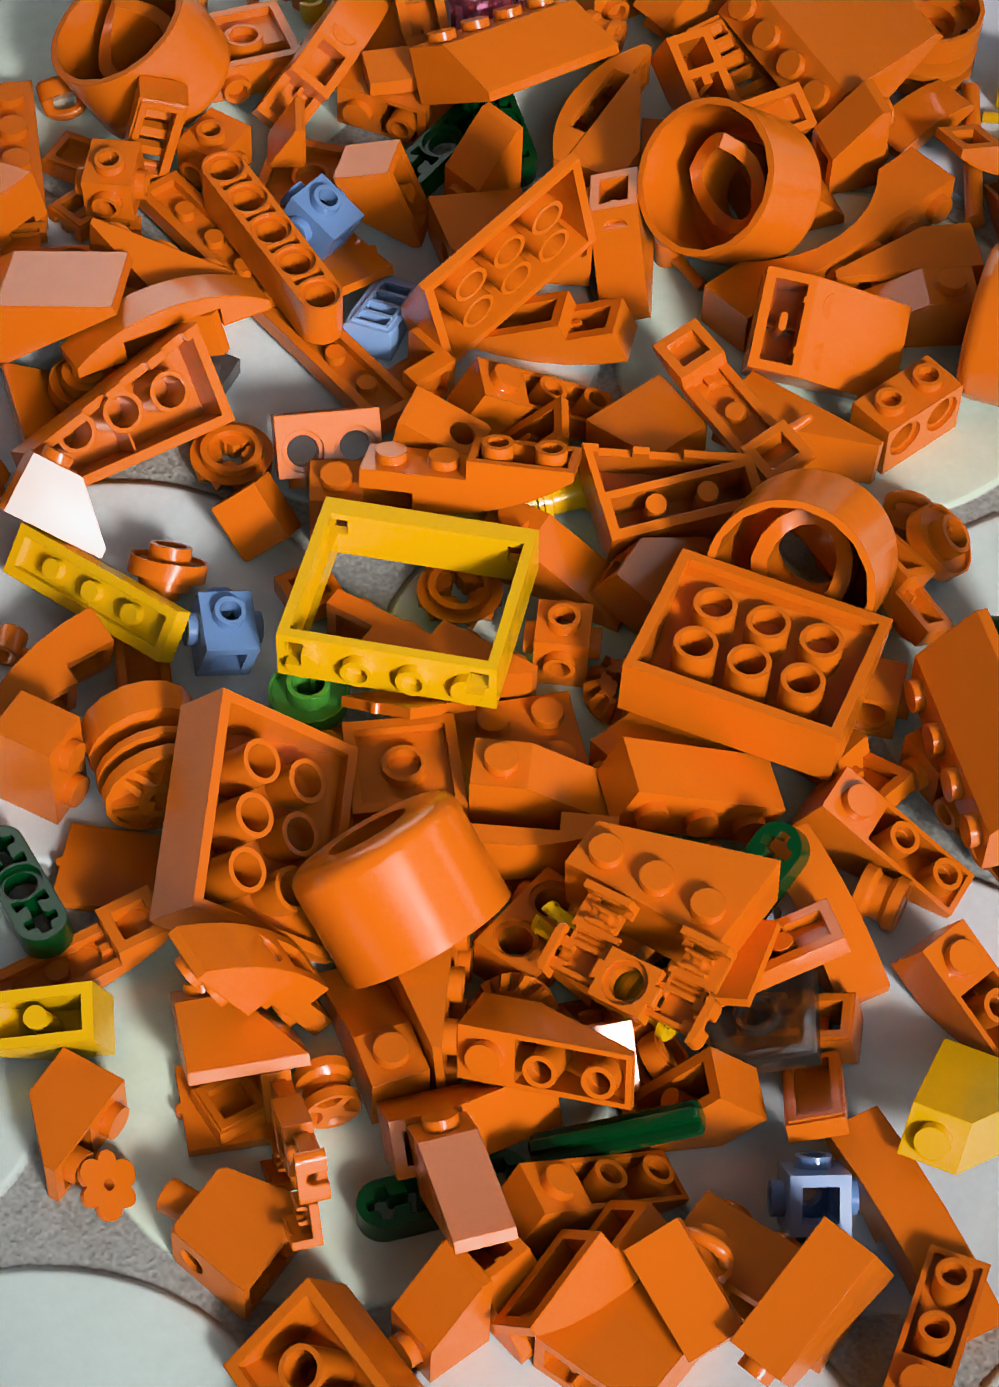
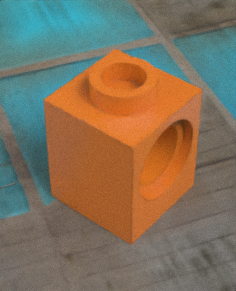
[854,658,910,740]

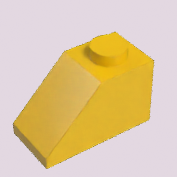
[0,981,115,1061]

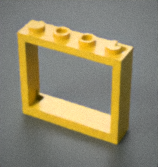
[276,496,539,709]

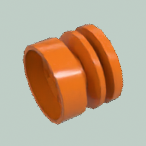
[897,0,985,95]
[81,680,193,831]

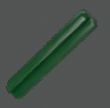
[528,1100,706,1162]

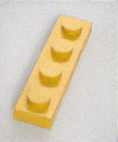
[3,522,191,663]

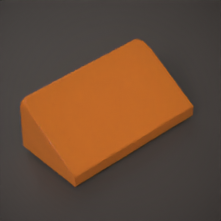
[2,363,61,443]

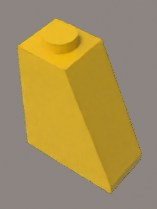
[897,1038,999,1175]

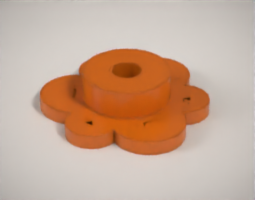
[77,1149,136,1222]

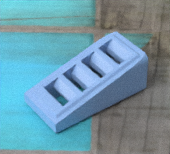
[343,276,418,361]

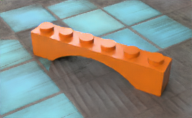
[701,147,955,354]

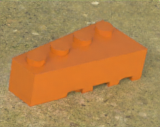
[10,322,235,486]

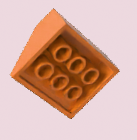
[718,0,943,123]
[400,152,597,363]
[617,548,893,782]
[149,687,358,964]

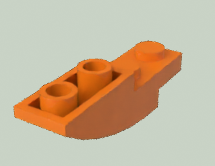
[251,0,392,129]
[359,434,582,514]
[790,524,955,647]
[326,588,538,701]
[167,922,334,1036]

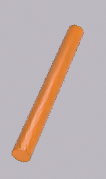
[961,82,985,230]

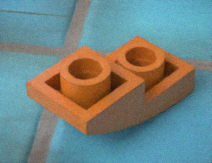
[887,79,974,158]

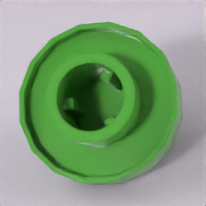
[267,670,350,731]

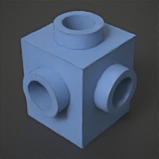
[280,173,365,261]
[182,587,264,676]
[767,1151,859,1243]

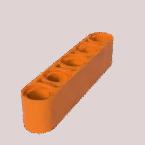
[201,151,343,345]

